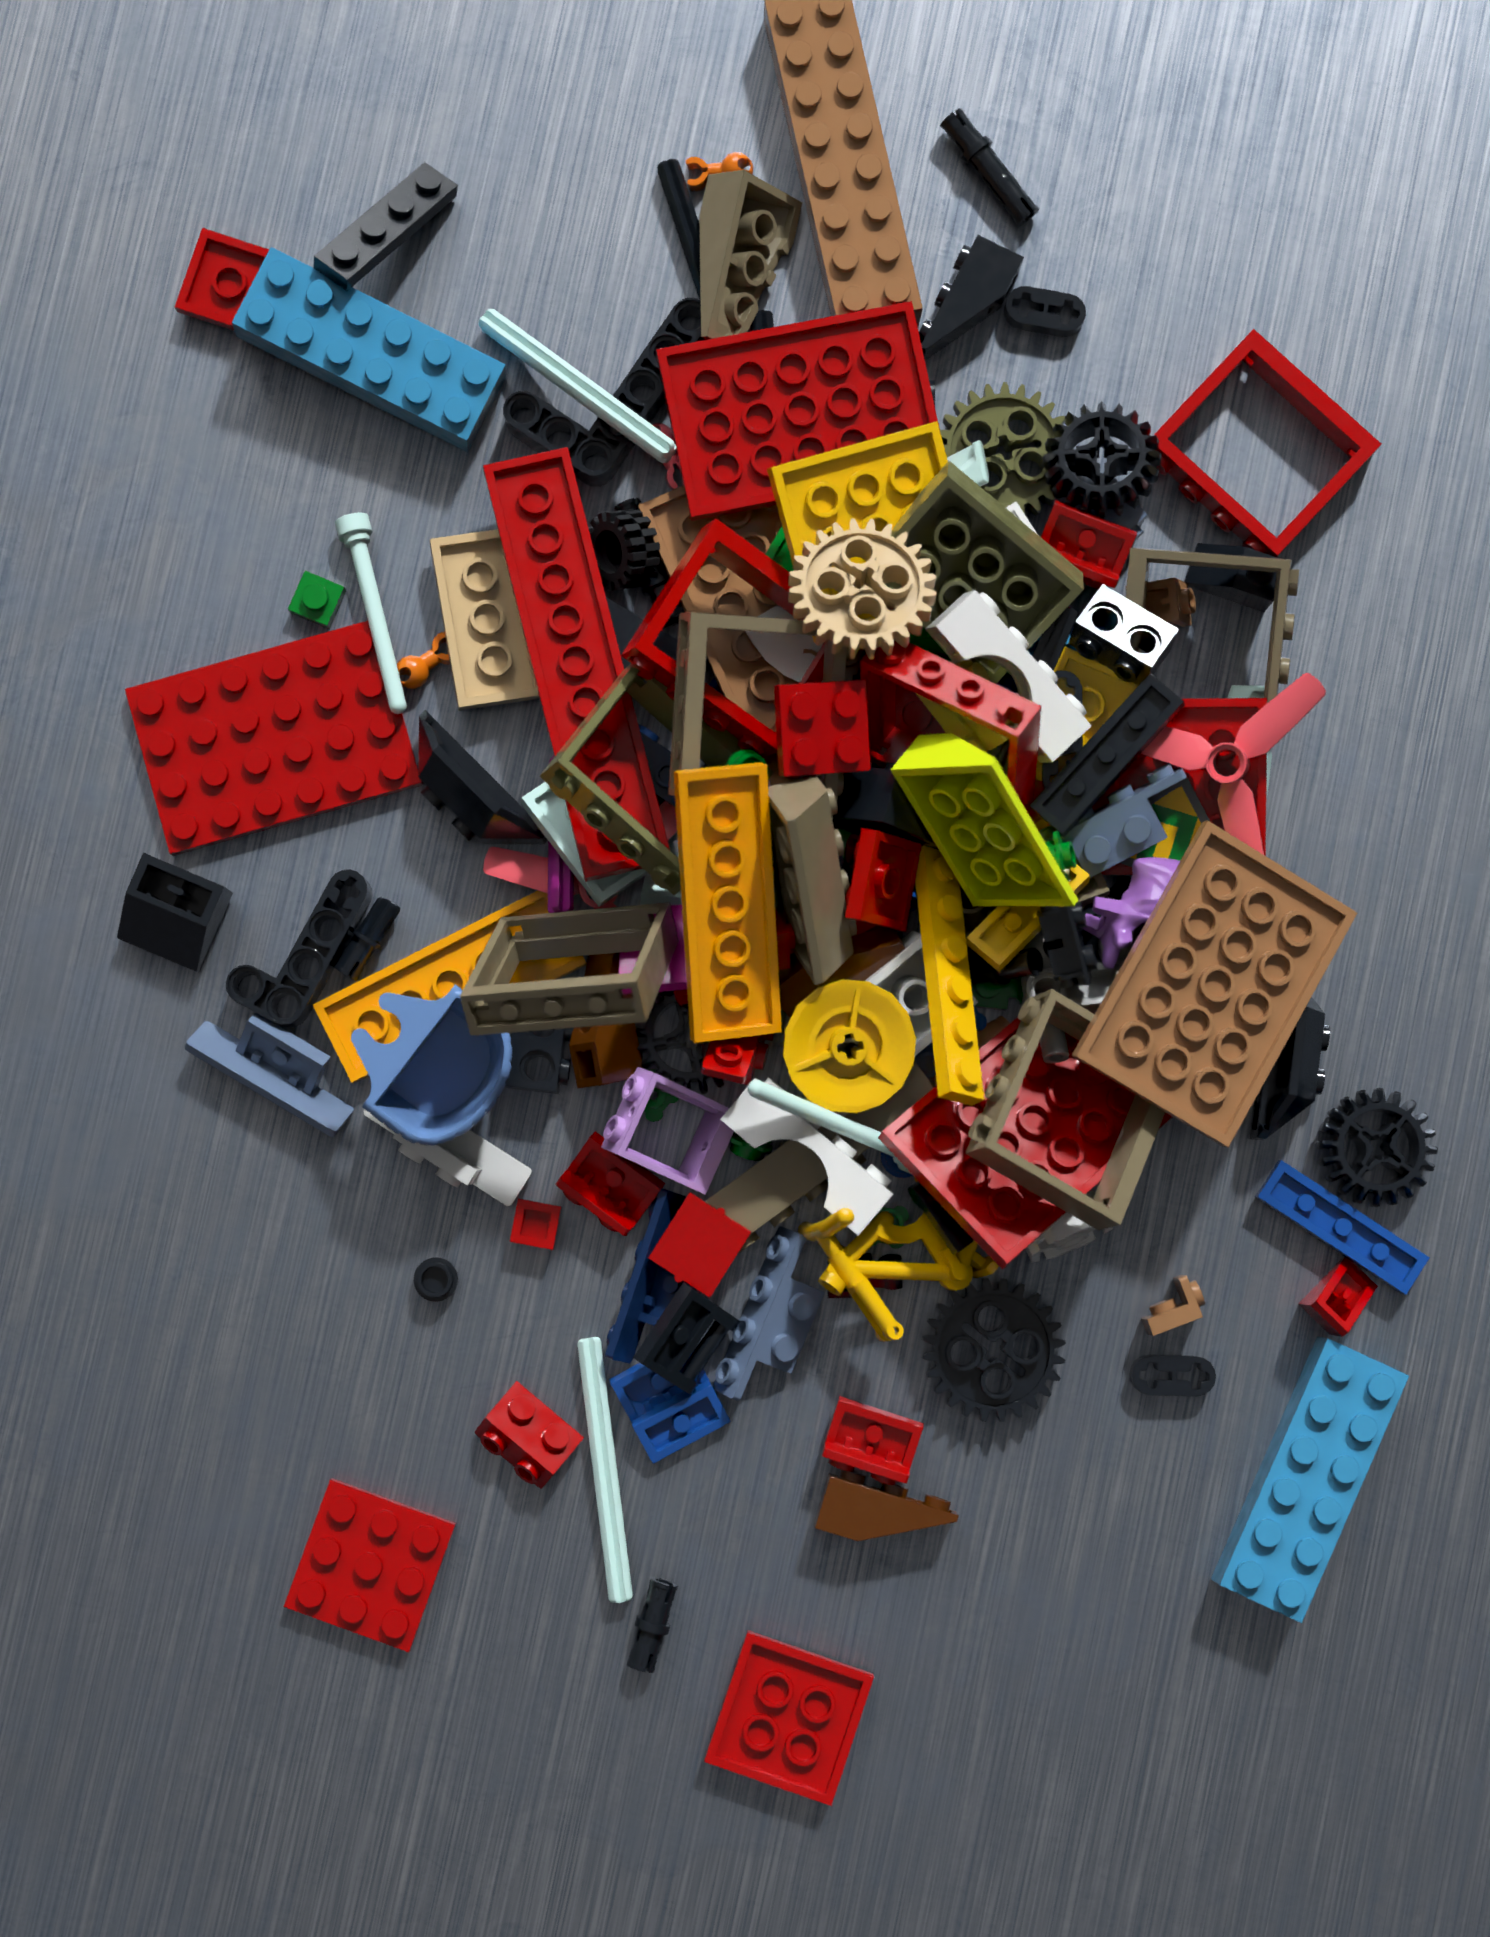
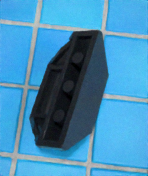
[418,710,548,845]
[1250,997,1330,1140]

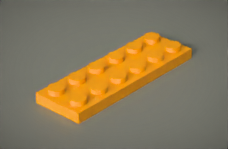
[673,762,782,1043]
[313,890,587,1084]

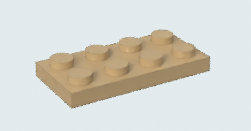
[429,529,540,711]

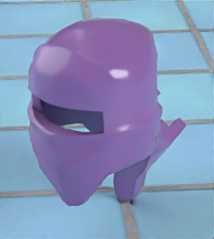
[1082,857,1180,969]

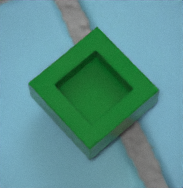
[288,570,347,629]

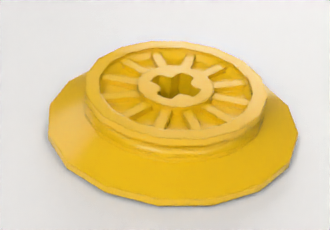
[783,979,916,1113]

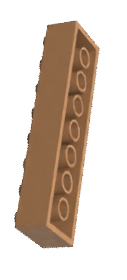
[764,0,923,325]

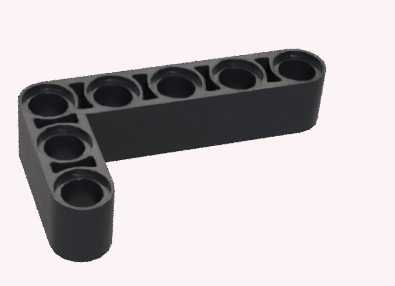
[503,298,707,487]

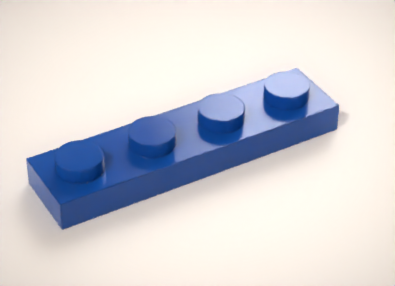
[1255,1160,1430,1295]

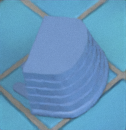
[351,984,512,1146]

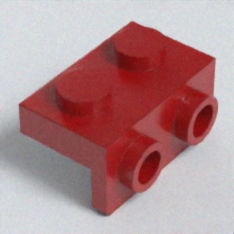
[1041,500,1137,589]
[555,1131,666,1236]
[475,1381,584,1489]
[822,1396,924,1485]

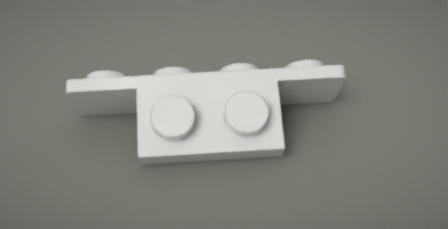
[364,1110,532,1206]

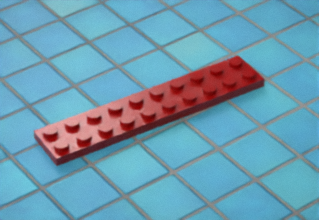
[483,447,670,882]

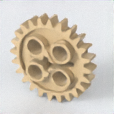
[788,518,936,659]

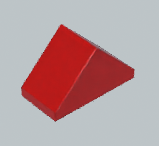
[1298,1257,1378,1337]

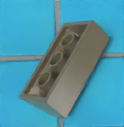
[768,775,857,985]

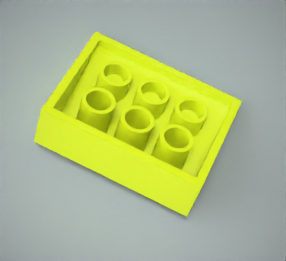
[891,733,1078,906]

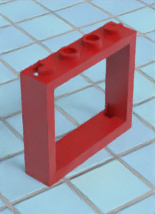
[1154,329,1381,557]
[621,518,825,758]
[861,641,1042,813]

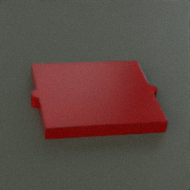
[648,1192,752,1298]

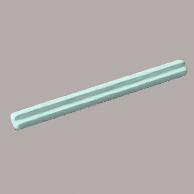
[478,309,677,463]
[577,1337,633,1603]

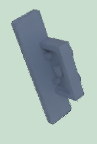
[1038,764,1187,878]
[184,1012,354,1137]
[713,1226,825,1401]

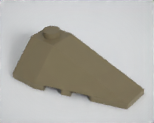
[699,170,803,340]

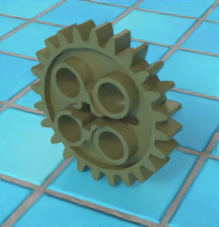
[940,382,1074,516]

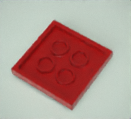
[284,1478,457,1652]
[704,1630,874,1806]

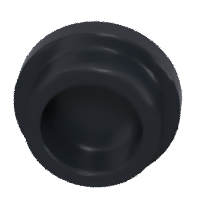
[414,1257,458,1302]

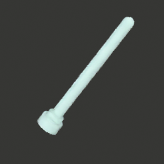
[335,513,407,714]
[747,1080,911,1174]

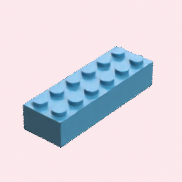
[232,247,506,452]
[1211,1336,1409,1623]

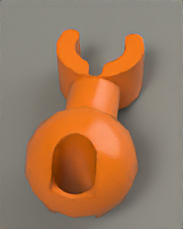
[685,152,754,191]
[397,631,450,689]

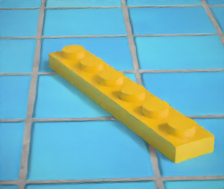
[915,845,984,1106]

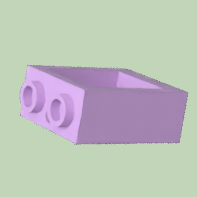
[601,1067,734,1195]

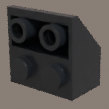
[117,852,233,972]

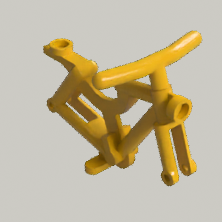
[798,1177,999,1342]

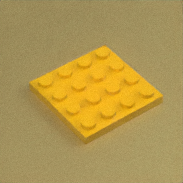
[767,421,948,643]

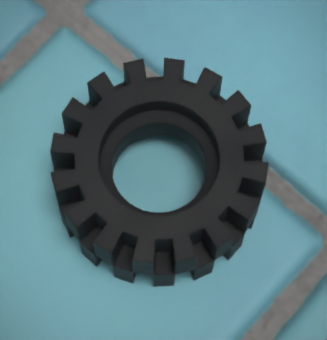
[589,509,660,591]

